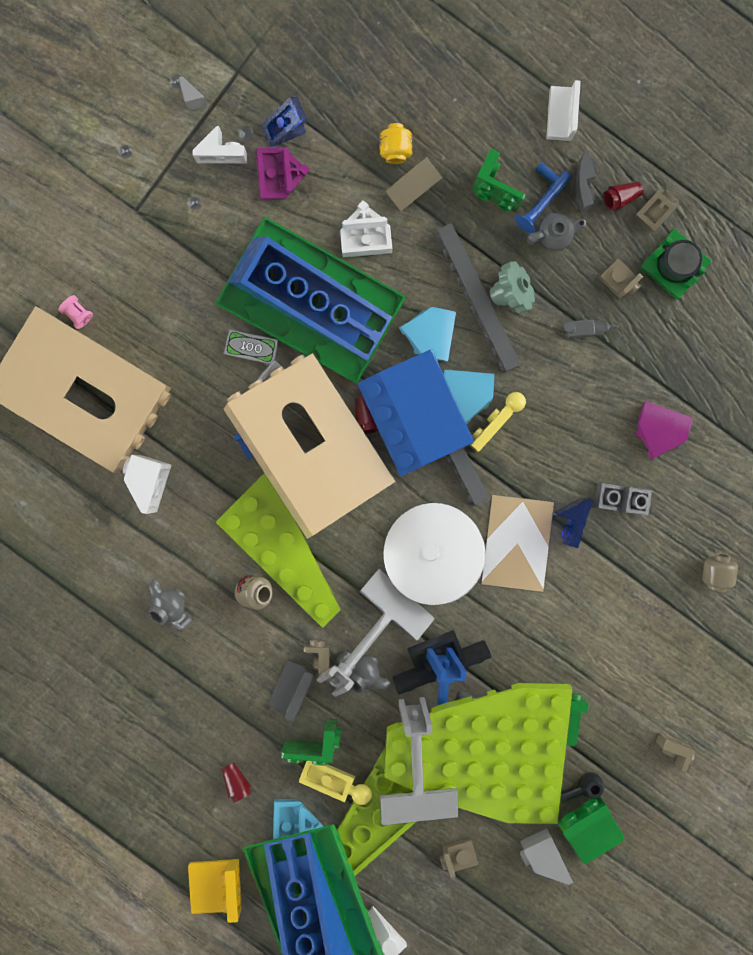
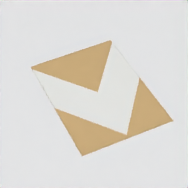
[482,495,554,592]

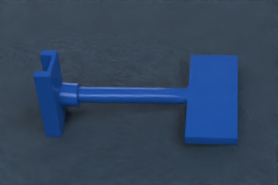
[426,648,466,706]

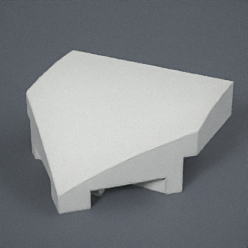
[340,201,392,257]

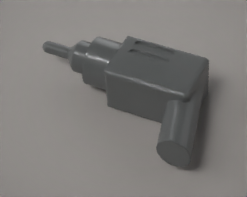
[564,319,619,339]

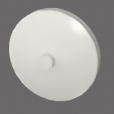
[384,503,485,605]

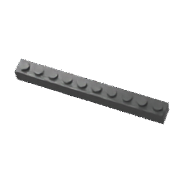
[436,223,521,373]
[446,447,490,506]

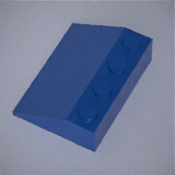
[357,349,475,476]

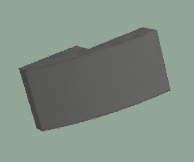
[575,152,597,213]
[594,483,652,515]

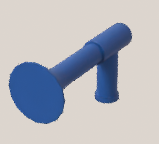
[514,162,572,234]

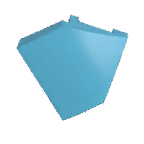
[399,307,456,362]
[444,370,494,424]
[273,799,324,839]

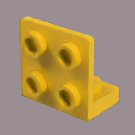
[188,859,242,923]

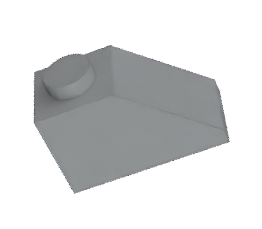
[520,828,573,885]

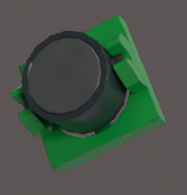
[639,228,712,300]

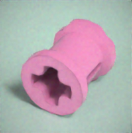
[58,295,93,329]

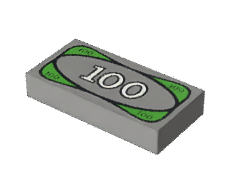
[224,329,279,365]

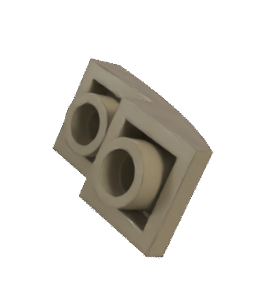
[385,157,443,211]

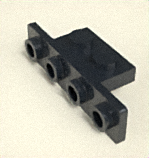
[392,630,492,695]

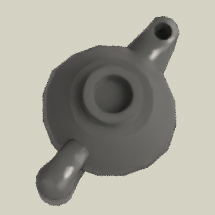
[527,213,586,251]
[148,579,192,632]
[335,650,391,693]

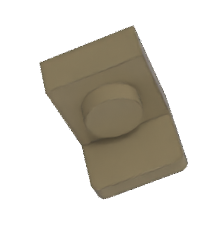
[636,189,677,231]
[599,259,643,299]
[304,639,330,677]
[656,733,695,773]
[440,837,479,878]

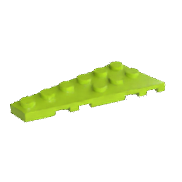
[216,473,341,628]
[337,746,416,876]

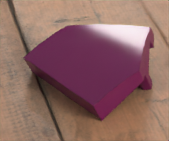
[256,147,310,201]
[635,401,693,460]

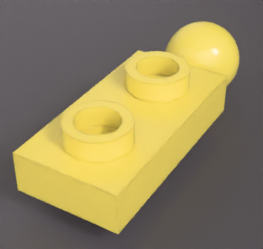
[469,392,526,452]
[299,761,372,805]

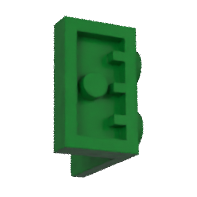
[472,148,526,212]

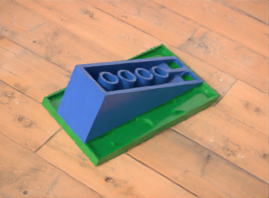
[214,217,407,384]
[242,824,384,955]

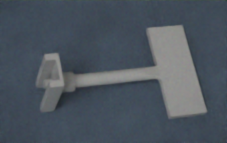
[317,569,435,697]
[380,697,458,825]

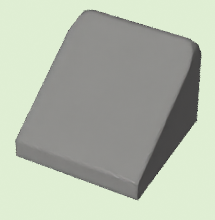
[178,76,207,111]

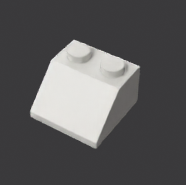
[123,455,171,514]

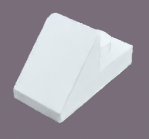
[193,126,247,164]
[368,906,407,955]

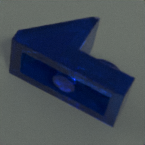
[261,97,308,147]
[552,498,593,548]

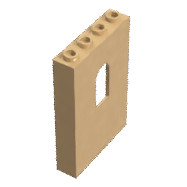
[0,306,171,473]
[223,353,395,539]

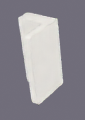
[546,80,580,141]

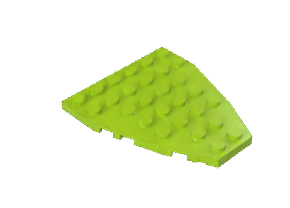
[384,683,573,824]

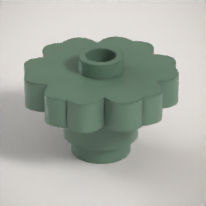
[490,261,535,313]

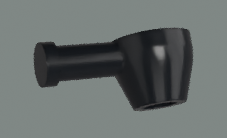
[560,772,605,804]

